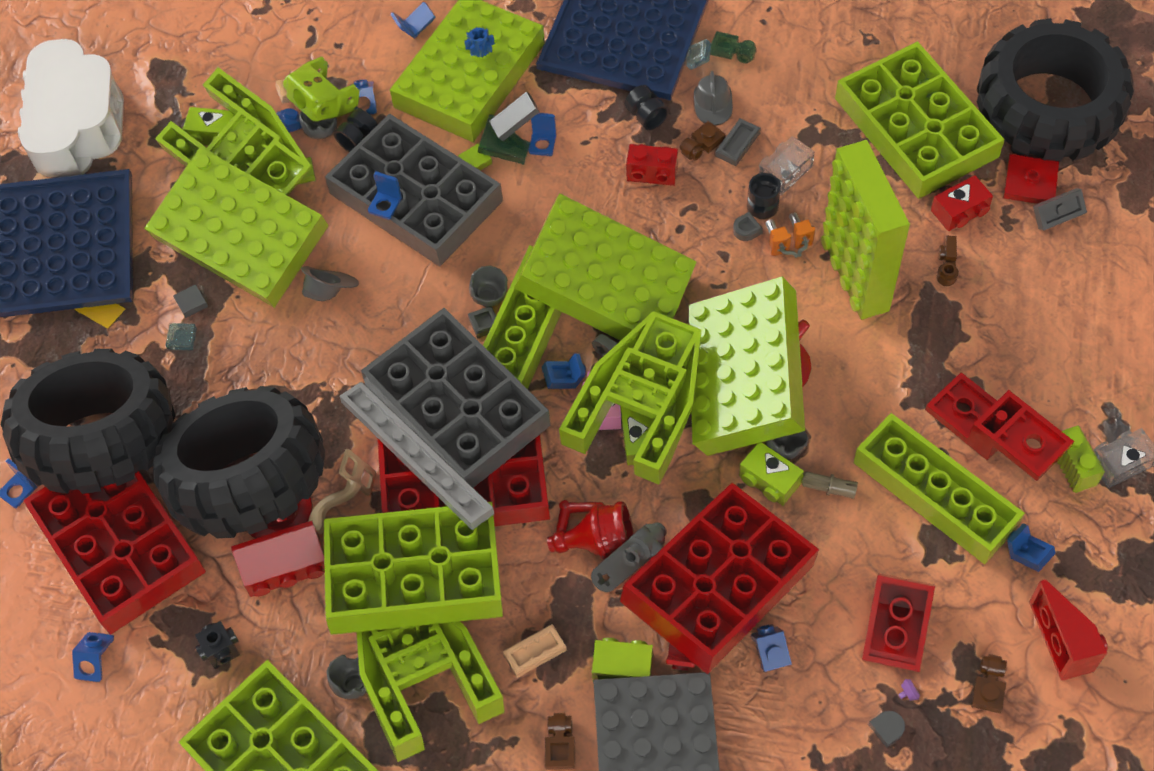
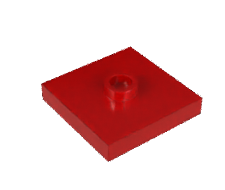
[1003,154,1059,204]

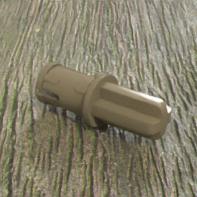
[802,472,858,499]

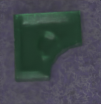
[477,114,530,165]

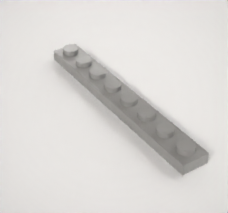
[340,382,494,530]

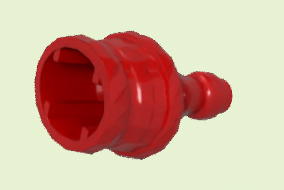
[547,500,634,560]

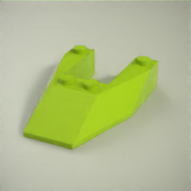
[155,67,312,196]
[559,311,702,485]
[356,621,505,762]

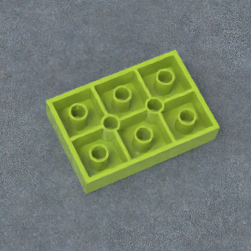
[390,0,545,143]
[835,41,1005,199]
[821,140,910,320]
[144,147,329,308]
[514,193,697,341]
[688,276,805,456]
[324,502,503,635]
[179,660,378,771]

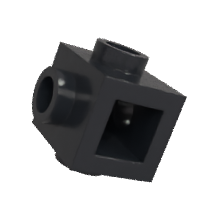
[195,621,240,669]

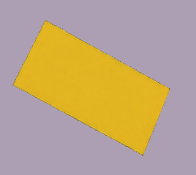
[75,304,125,329]

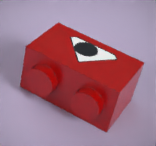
[931,175,993,232]

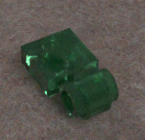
[709,31,757,64]

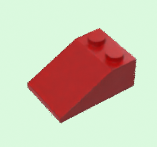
[862,573,935,672]
[1029,579,1108,681]

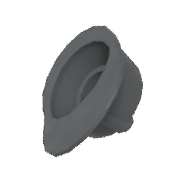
[694,71,733,126]
[301,266,359,301]

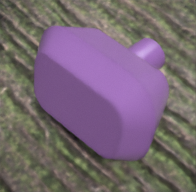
[898,679,920,701]

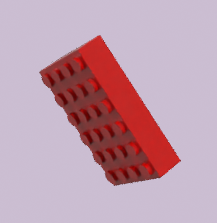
[377,435,550,527]
[23,471,206,635]
[620,482,819,674]

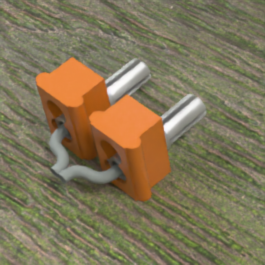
[766,213,815,258]

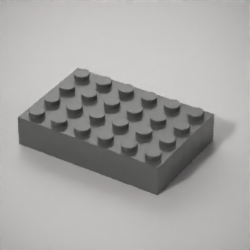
[325,113,503,267]
[361,308,551,488]
[593,673,720,771]

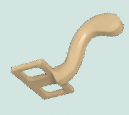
[309,449,376,535]

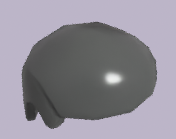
[299,111,338,139]
[469,265,508,307]
[764,431,809,460]
[326,655,367,699]

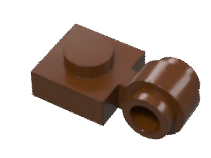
[680,121,726,161]
[936,235,959,287]
[971,654,1007,714]
[545,713,575,769]

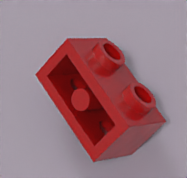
[626,144,678,186]

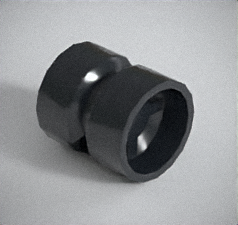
[624,85,669,130]
[334,108,378,152]
[747,173,781,219]

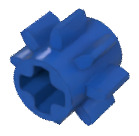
[464,28,495,57]

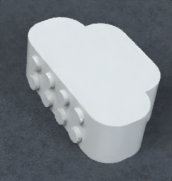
[18,39,124,178]

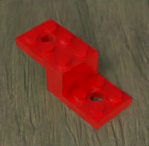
[925,372,1074,481]

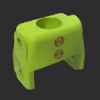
[283,56,359,121]

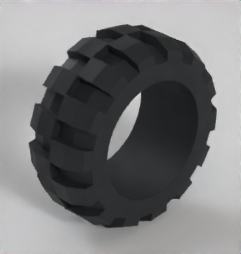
[977,18,1134,162]
[0,349,175,494]
[153,386,326,538]

